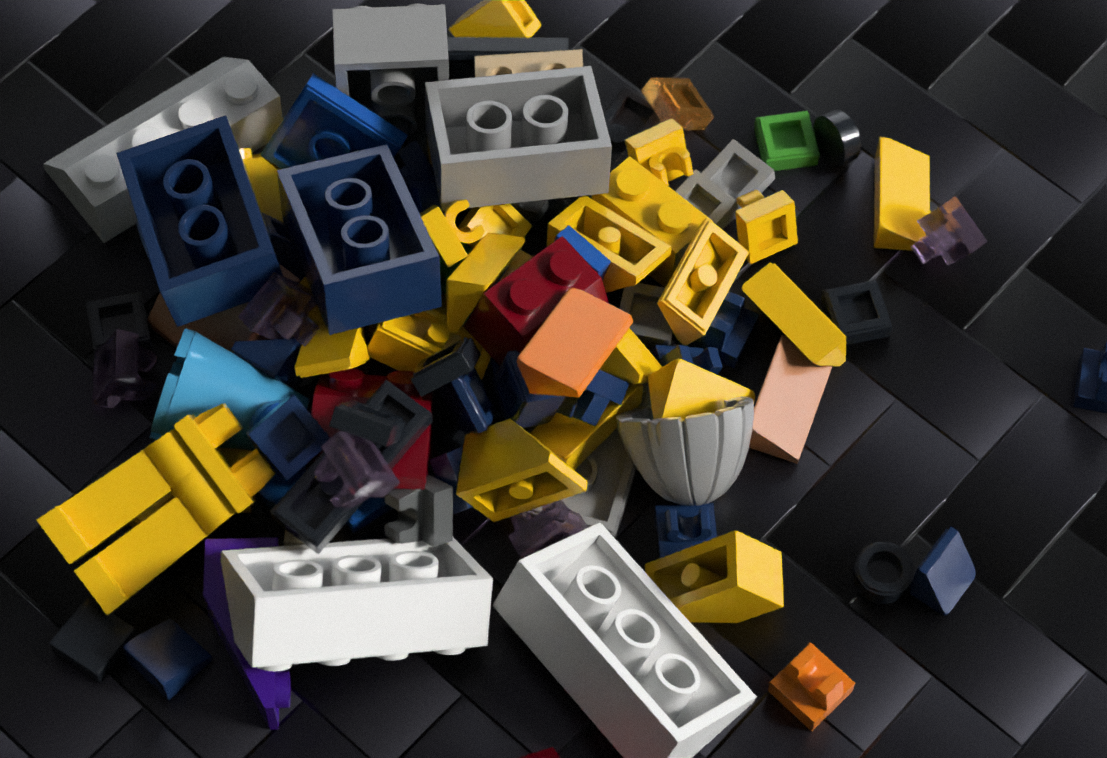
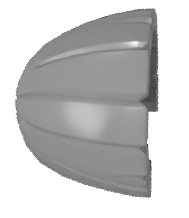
[616,396,754,506]

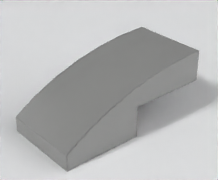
[675,139,775,229]

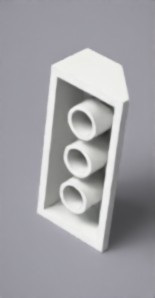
[43,57,283,243]
[492,522,757,758]
[221,536,493,671]

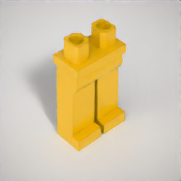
[37,403,276,615]

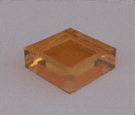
[641,78,714,130]

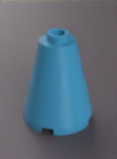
[149,328,312,450]

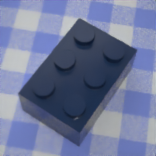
[116,115,288,327]
[277,144,442,335]

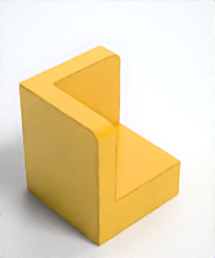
[449,0,541,38]

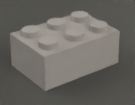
[332,3,449,156]
[425,66,612,211]

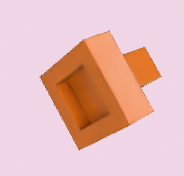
[767,643,855,731]

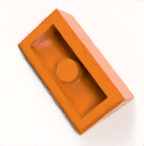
[517,288,634,398]

